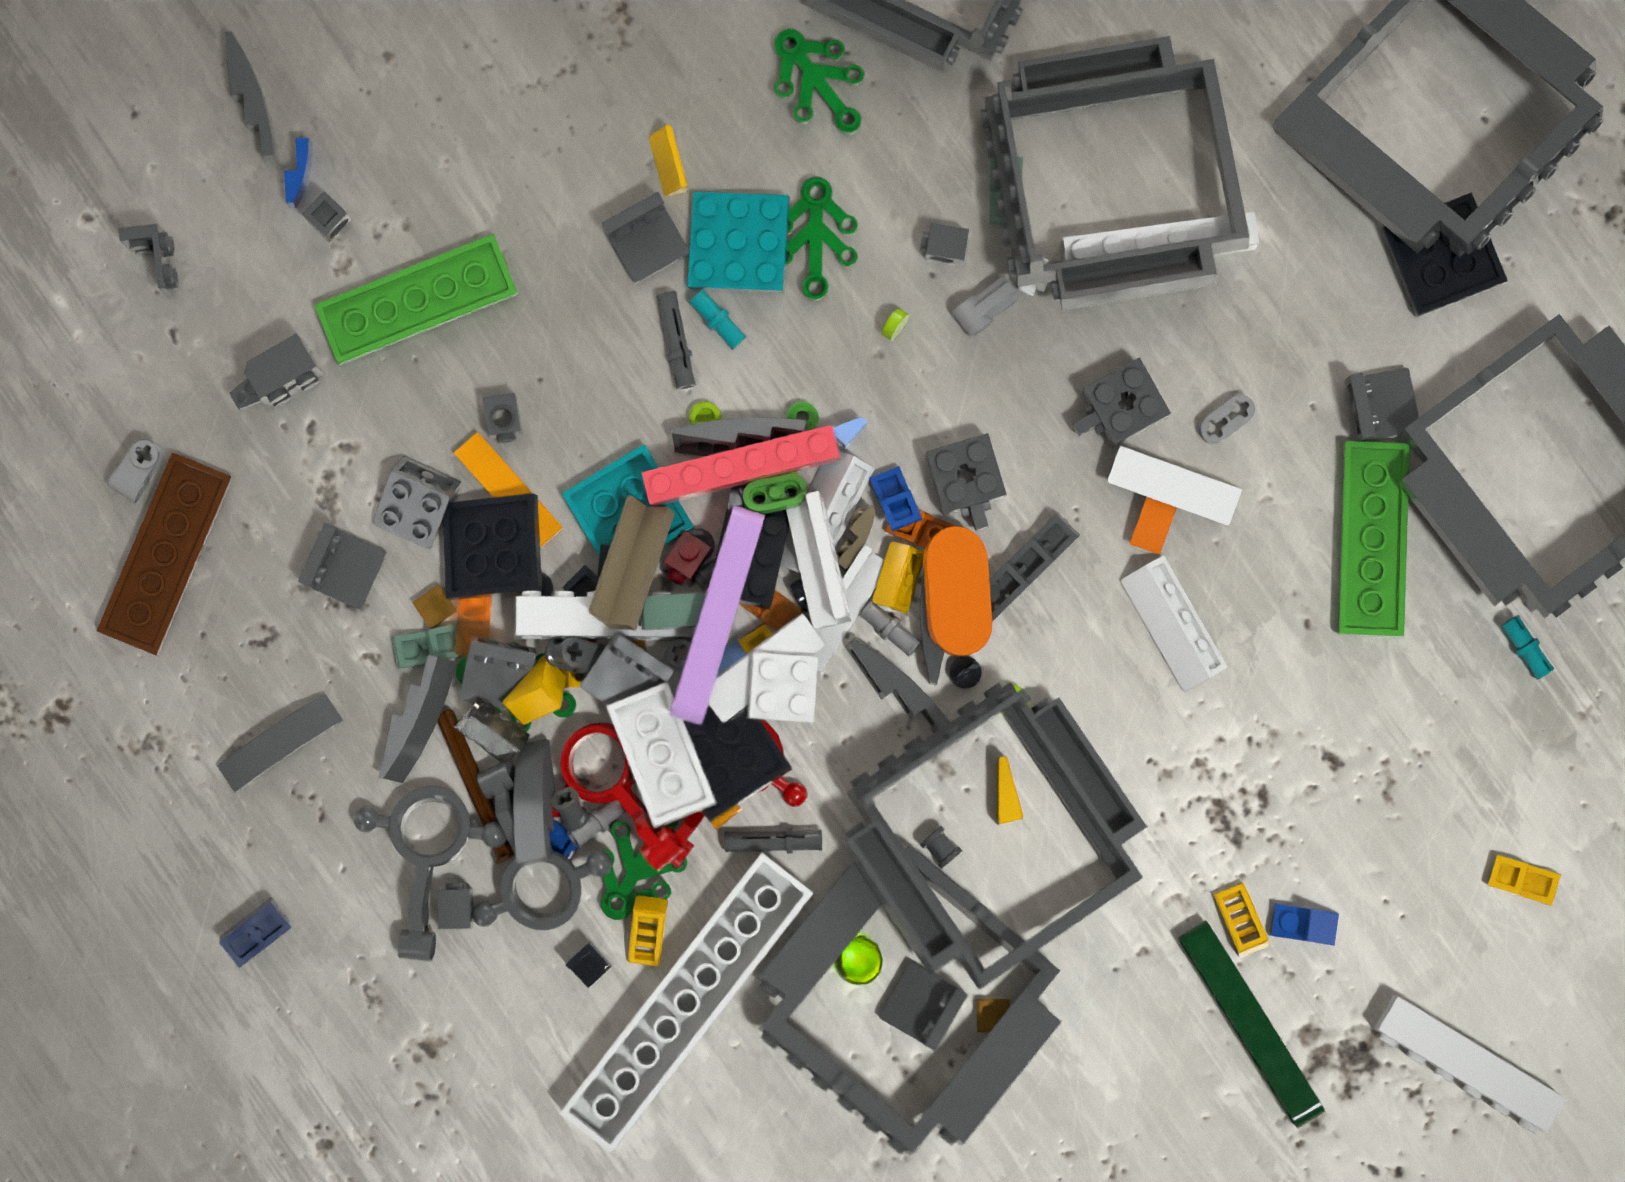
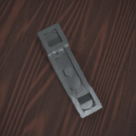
[217,694,344,793]

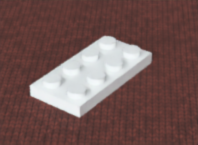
[607,682,716,828]

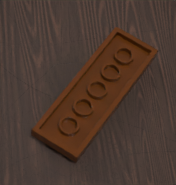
[97,452,233,656]

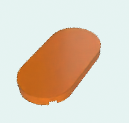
[923,526,992,657]

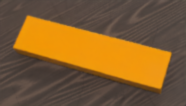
[454,432,564,549]

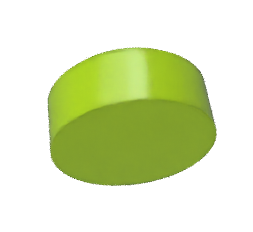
[881,308,910,341]
[689,402,722,425]

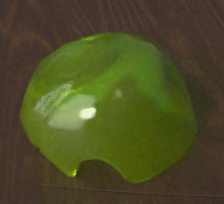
[834,935,883,986]

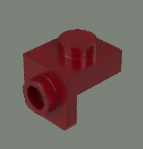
[663,530,712,587]

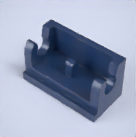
[219,897,291,968]

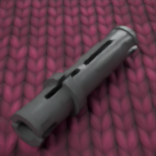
[656,291,696,390]
[724,828,822,854]

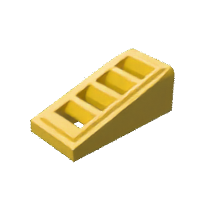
[997,756,1024,825]
[1214,882,1270,958]
[627,895,668,967]

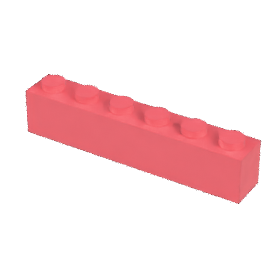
[642,425,842,507]

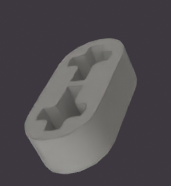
[1199,395,1255,444]

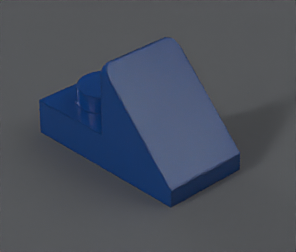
[1270,904,1339,946]

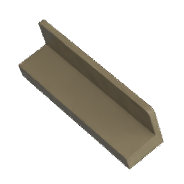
[589,496,675,630]

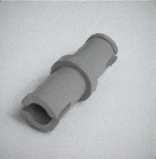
[860,600,922,657]
[567,800,627,848]

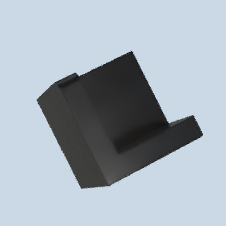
[562,565,599,597]
[565,942,612,988]

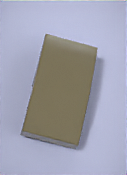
[836,505,876,572]

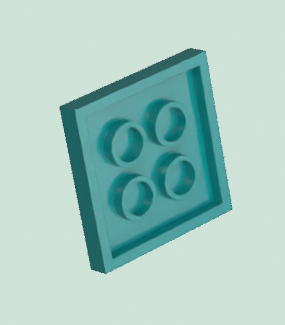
[687,192,790,293]
[561,444,694,556]

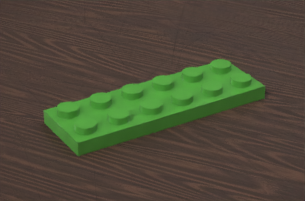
[314,234,518,366]
[1338,441,1410,637]

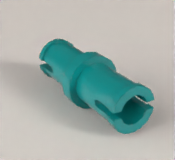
[689,289,747,350]
[1501,615,1555,680]

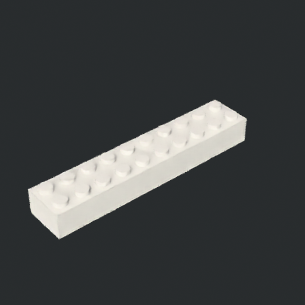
[560,853,813,1154]

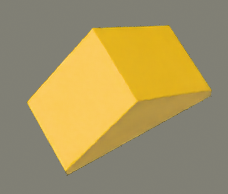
[502,655,566,725]

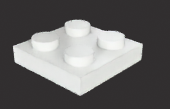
[747,652,818,723]

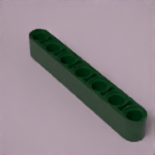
[1178,920,1326,1129]

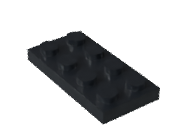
[711,483,797,610]

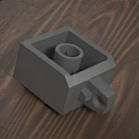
[230,333,324,411]
[1073,357,1171,448]
[925,433,1007,531]

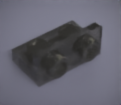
[454,697,530,762]

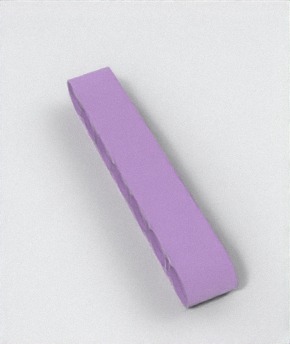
[669,505,765,725]

